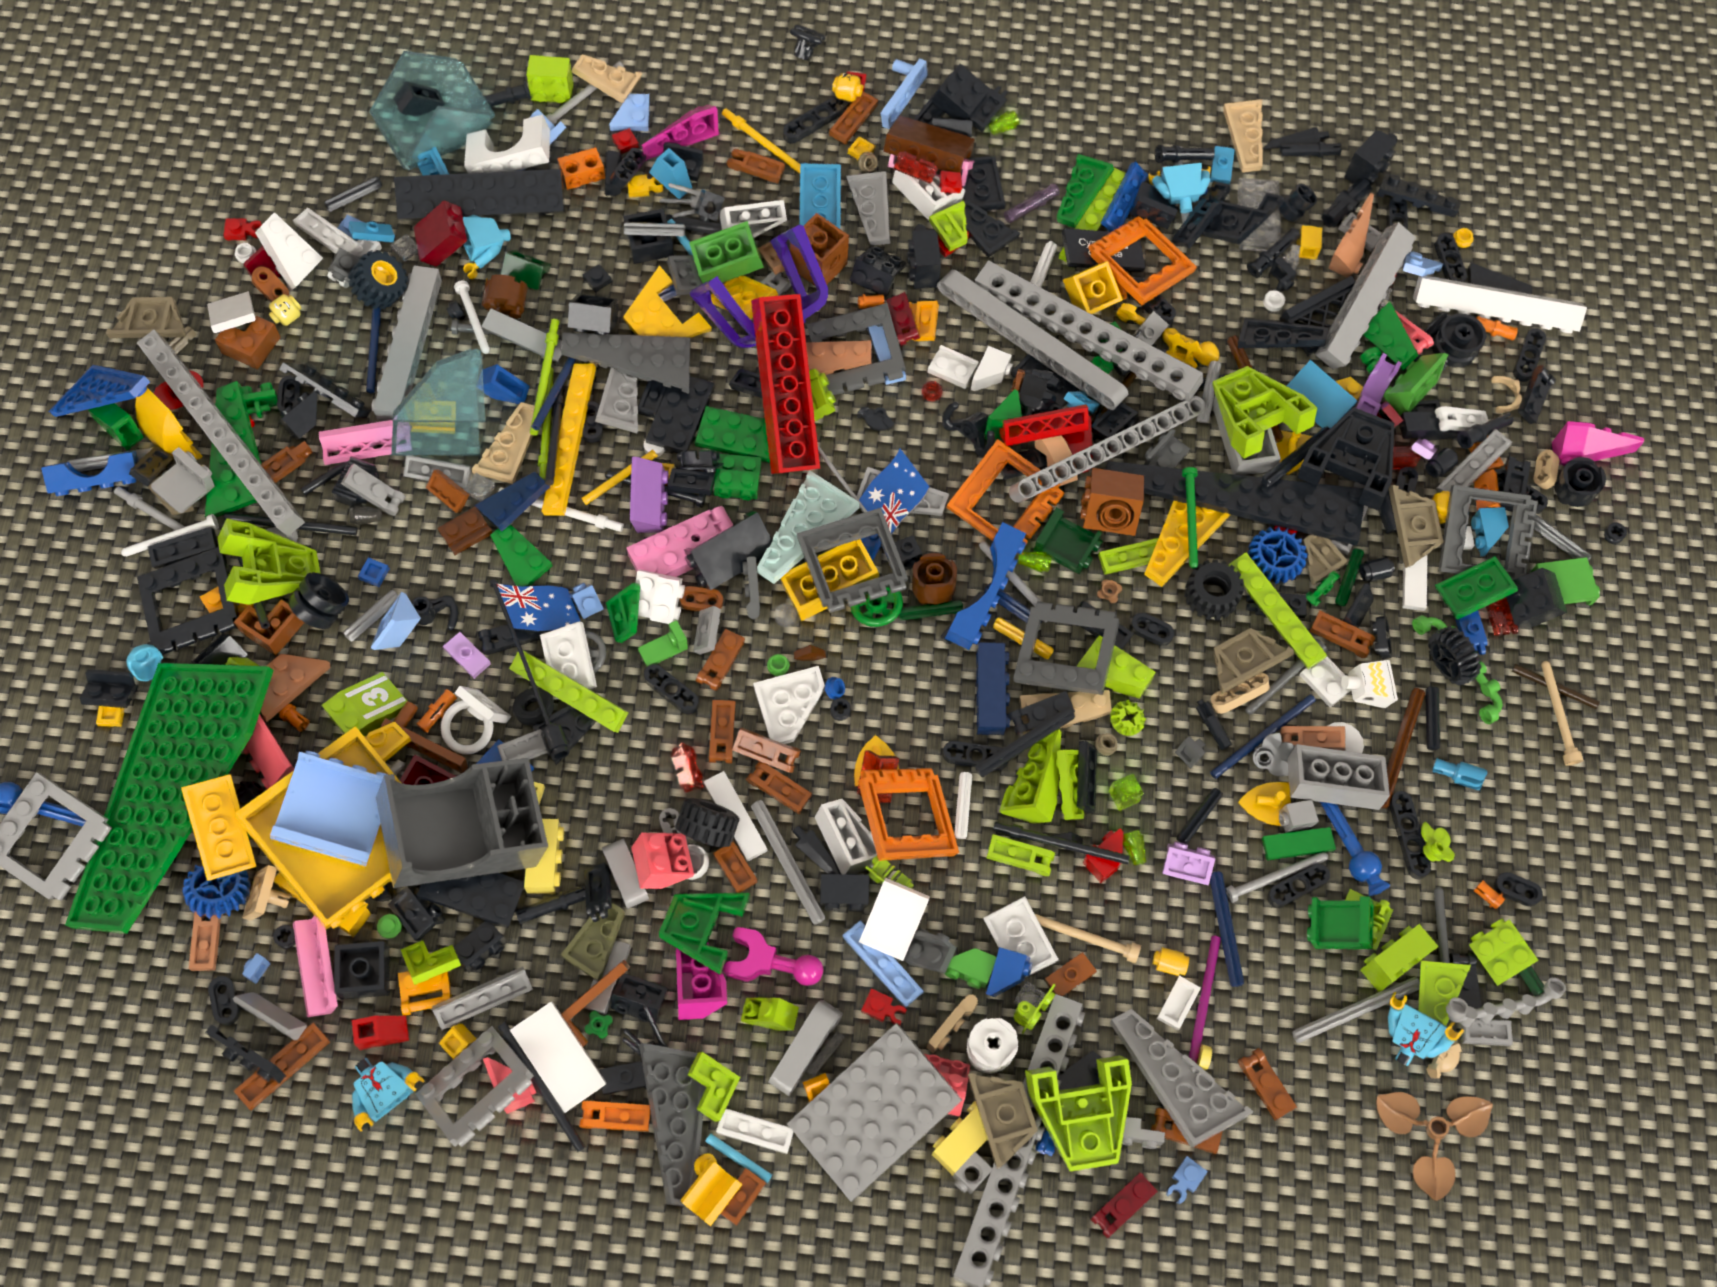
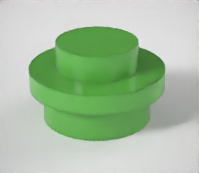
[767,654,790,676]
[377,914,402,939]

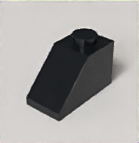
[393,82,445,117]

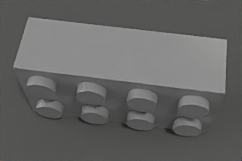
[1212,395,1281,476]
[1287,744,1390,810]

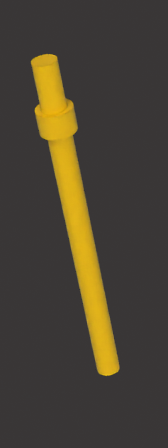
[722,108,800,174]

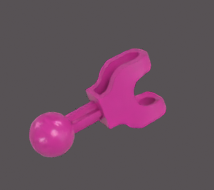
[722,927,823,986]

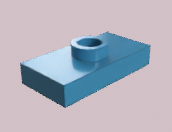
[1210,146,1235,185]
[349,221,395,242]

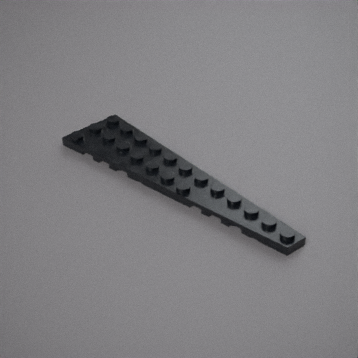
[1105,461,1364,546]

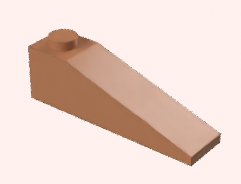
[1329,193,1374,278]

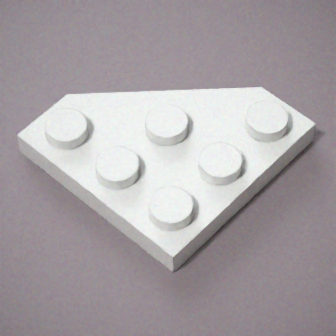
[753,666,825,744]

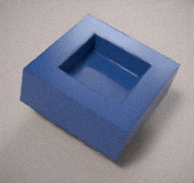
[358,558,389,587]

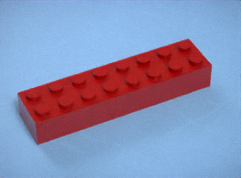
[751,294,820,474]

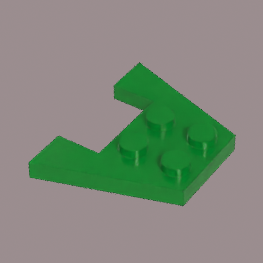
[659,893,750,974]

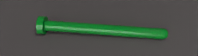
[1182,467,1198,569]

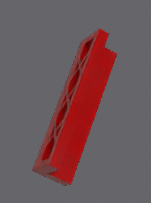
[999,404,1089,446]

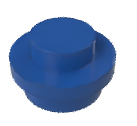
[825,677,845,700]

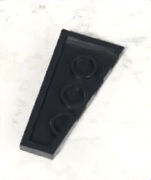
[1376,173,1461,218]
[279,362,371,418]

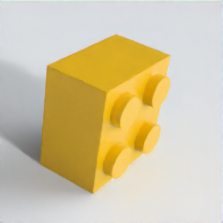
[1063,261,1123,314]

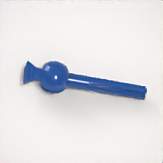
[0,782,86,827]
[1320,802,1390,896]

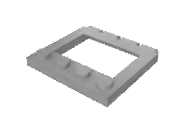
[0,772,112,901]
[415,1026,533,1147]

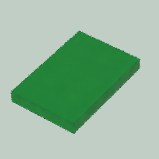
[1435,556,1518,620]

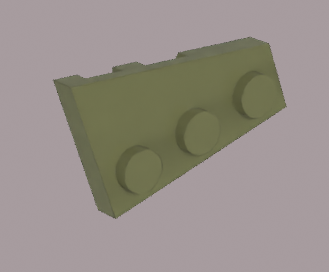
[561,903,625,982]

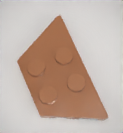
[261,654,330,722]

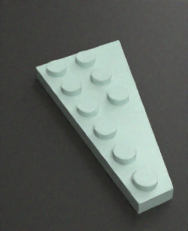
[757,470,859,584]

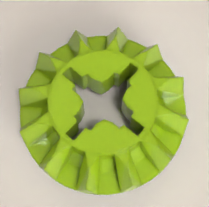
[1110,700,1146,736]

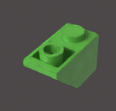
[945,948,996,989]

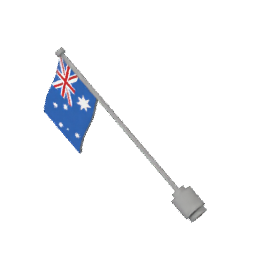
[818,445,930,535]

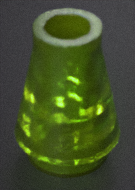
[989,110,1020,135]
[1018,552,1052,573]
[1123,830,1147,866]

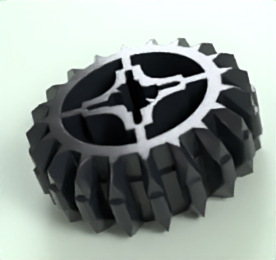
[1428,626,1481,686]

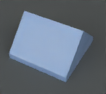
[371,592,421,650]

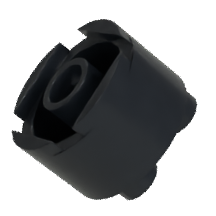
[1554,457,1606,507]

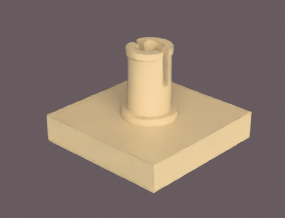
[242,865,291,921]

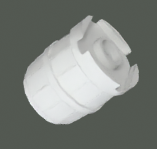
[967,1018,1018,1074]

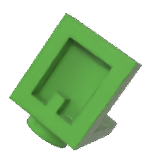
[638,620,688,667]

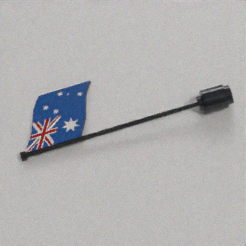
[489,579,581,760]

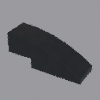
[1399,412,1460,441]

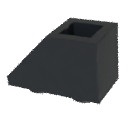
[278,391,318,440]

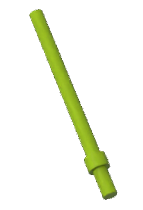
[530,319,560,435]
[538,367,554,480]

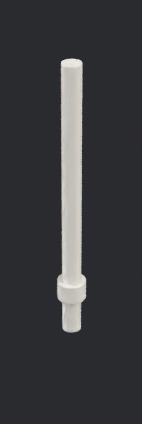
[498,487,624,532]

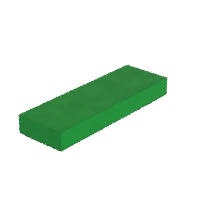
[1262,827,1336,860]

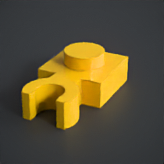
[628,174,663,198]

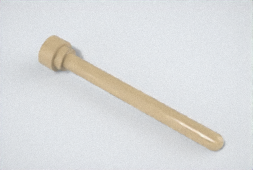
[1541,661,1584,766]
[1035,914,1141,964]

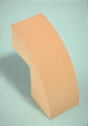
[1035,435,1078,486]

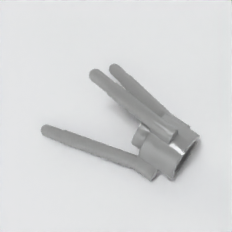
[659,183,709,218]

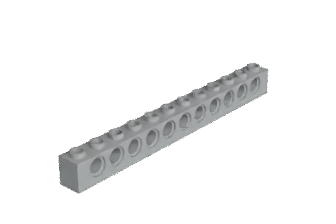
[975,260,1203,402]
[137,330,305,536]
[954,994,1085,1287]

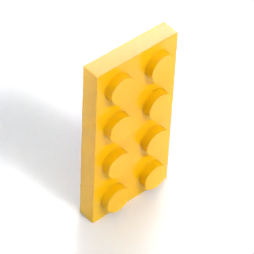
[181,774,257,881]

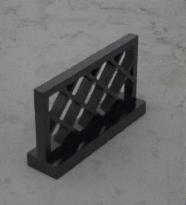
[1279,276,1373,356]

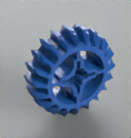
[1247,526,1307,585]
[182,865,251,920]

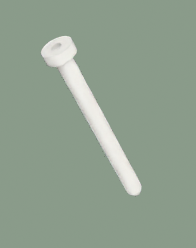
[454,281,490,354]
[121,514,219,557]

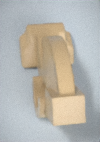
[1427,1043,1462,1078]

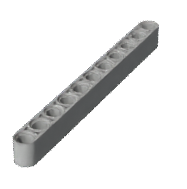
[937,269,1128,410]
[1009,396,1205,503]

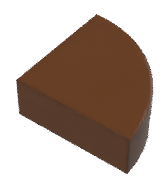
[794,645,826,661]

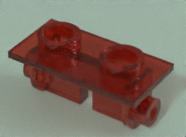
[893,151,938,184]
[671,742,703,793]

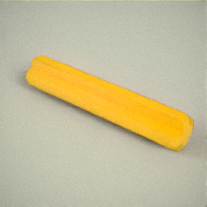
[993,617,1054,659]

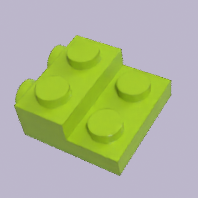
[1469,918,1539,986]

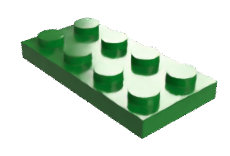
[695,406,770,463]

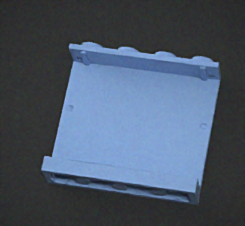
[270,751,388,866]

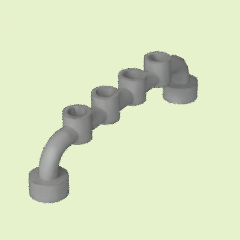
[1446,978,1566,1027]

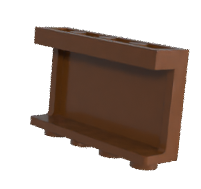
[883,115,975,172]

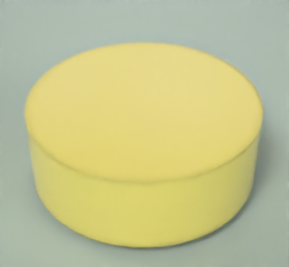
[1197,1044,1212,1071]

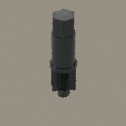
[1196,699,1233,750]

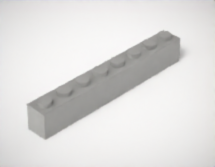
[1315,222,1416,370]
[372,265,442,421]

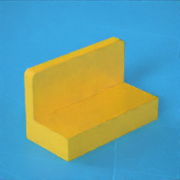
[681,1161,742,1226]

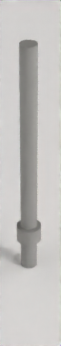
[545,61,624,125]
[114,486,185,530]

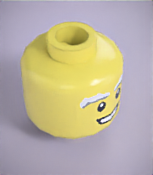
[268,294,302,326]

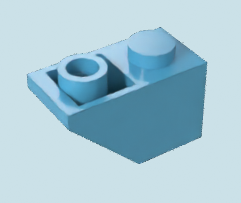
[649,148,692,200]
[1471,507,1509,557]

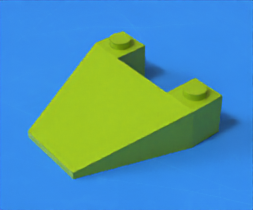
[1212,366,1317,458]
[218,519,321,605]
[1025,1055,1132,1172]

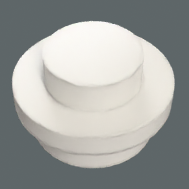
[235,243,256,263]

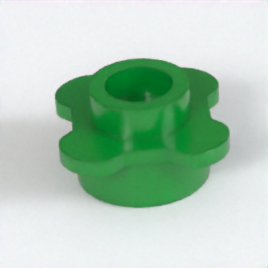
[584,1011,612,1039]

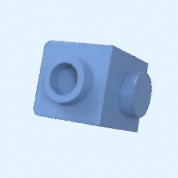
[569,582,603,619]

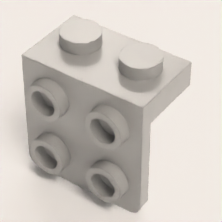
[151,447,215,513]

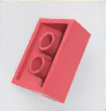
[243,714,294,789]

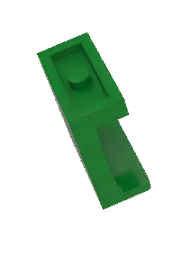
[1307,896,1374,949]

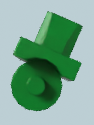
[241,382,278,418]

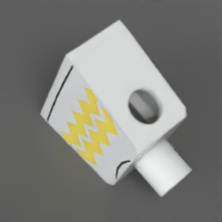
[1341,660,1398,708]

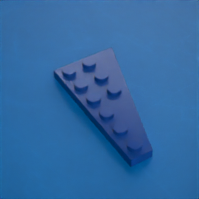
[49,365,150,417]

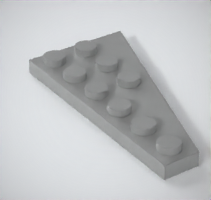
[1110,1009,1253,1148]

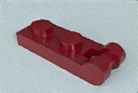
[886,292,921,346]
[1090,1172,1158,1239]

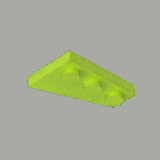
[1056,750,1084,820]
[1418,961,1471,1026]

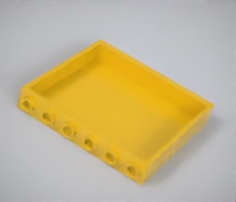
[235,726,402,930]

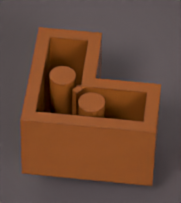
[215,316,281,370]
[234,599,305,656]

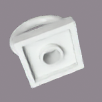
[441,686,511,755]

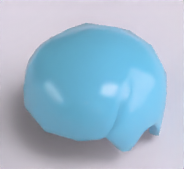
[126,644,163,682]

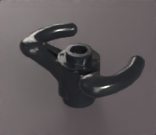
[790,24,826,60]
[942,401,995,458]
[412,595,459,630]

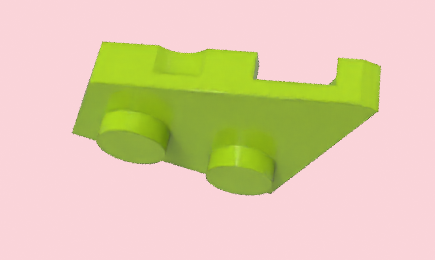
[929,201,968,252]

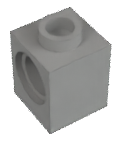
[1279,800,1319,833]
[953,1152,993,1195]

